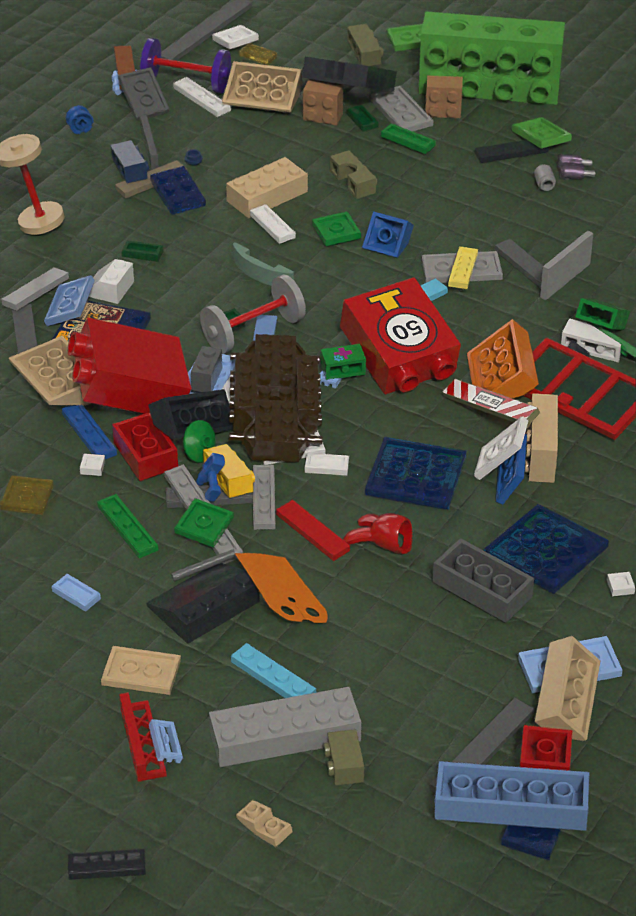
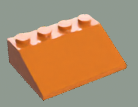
[467,319,539,398]

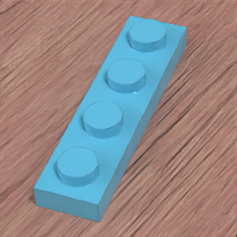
[231,643,316,698]

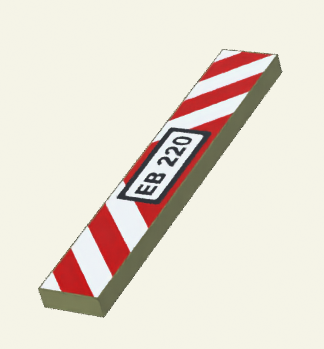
[442,379,540,426]

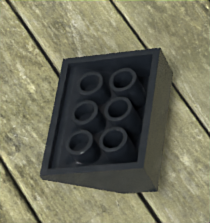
[146,563,260,644]

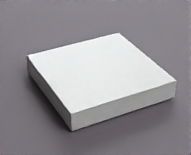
[212,25,259,49]

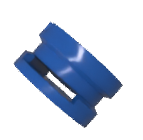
[66,105,94,134]

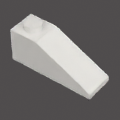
[561,318,621,362]

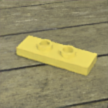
[448,247,478,289]

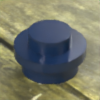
[185,149,203,165]

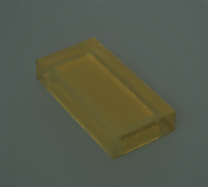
[239,43,277,65]

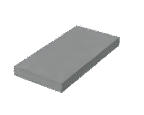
[369,86,433,131]
[540,231,593,300]
[421,251,503,283]

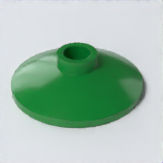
[183,420,216,463]

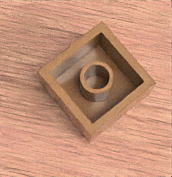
[426,75,463,118]
[303,79,343,125]

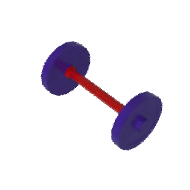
[140,38,231,94]

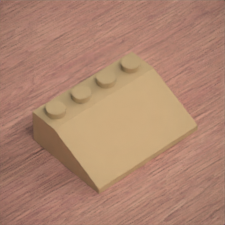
[222,61,303,112]
[9,336,91,405]

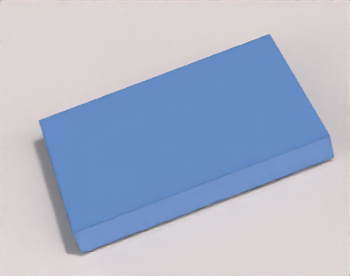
[44,275,95,326]

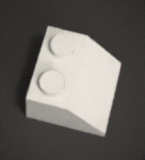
[88,259,134,304]

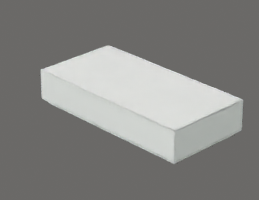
[305,453,349,476]

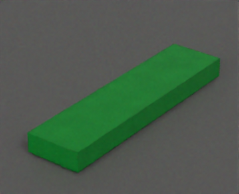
[97,494,158,559]

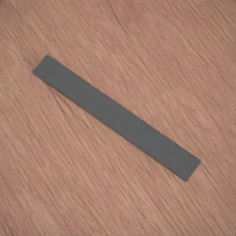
[161,0,252,61]

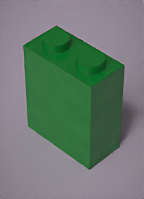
[575,298,630,330]

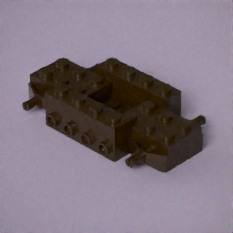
[229,334,323,462]

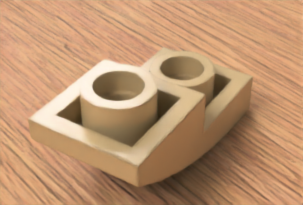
[236,800,293,847]

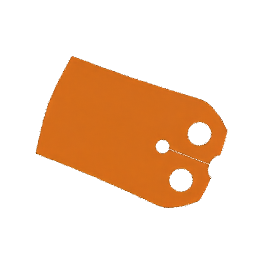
[235,553,328,623]

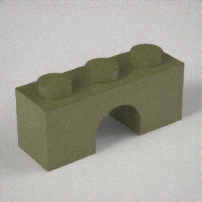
[330,150,377,199]

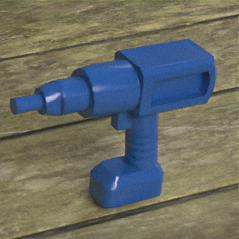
[196,453,225,501]

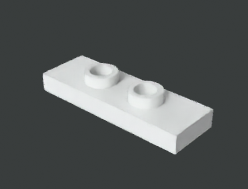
[250,204,295,244]

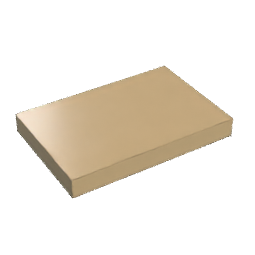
[101,646,181,695]

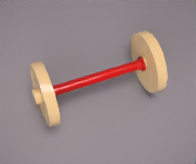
[0,134,65,235]

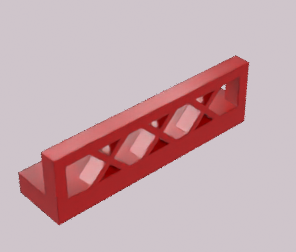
[119,692,167,782]

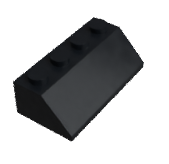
[148,389,233,440]

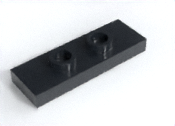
[68,849,146,880]

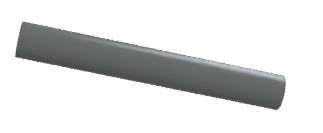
[171,549,237,581]

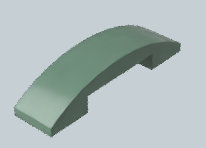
[233,242,294,286]

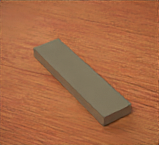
[115,160,187,198]

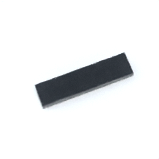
[475,140,549,163]

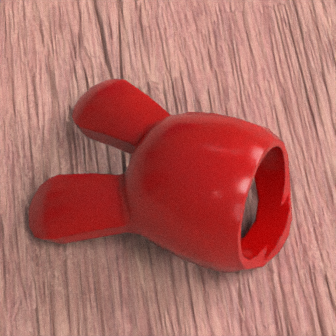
[343,513,413,554]

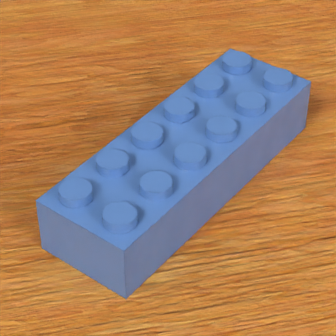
[435,762,589,830]

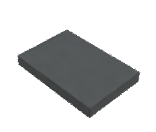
[118,67,170,121]

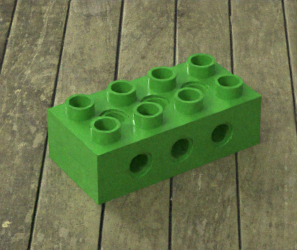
[419,12,565,105]

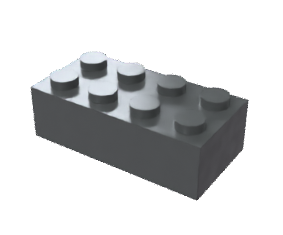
[433,538,534,623]

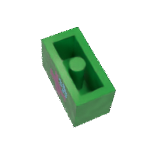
[320,344,366,380]

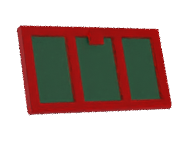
[523,338,636,440]

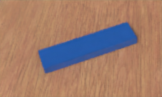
[62,404,117,459]

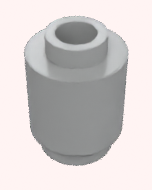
[534,165,556,191]

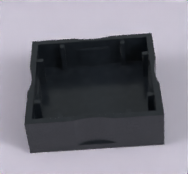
[302,56,397,92]

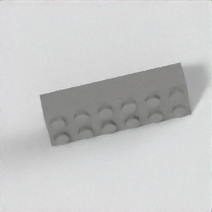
[209,687,361,767]

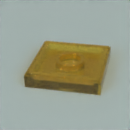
[0,475,54,515]

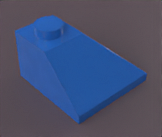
[362,212,414,258]

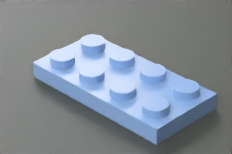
[518,636,623,693]

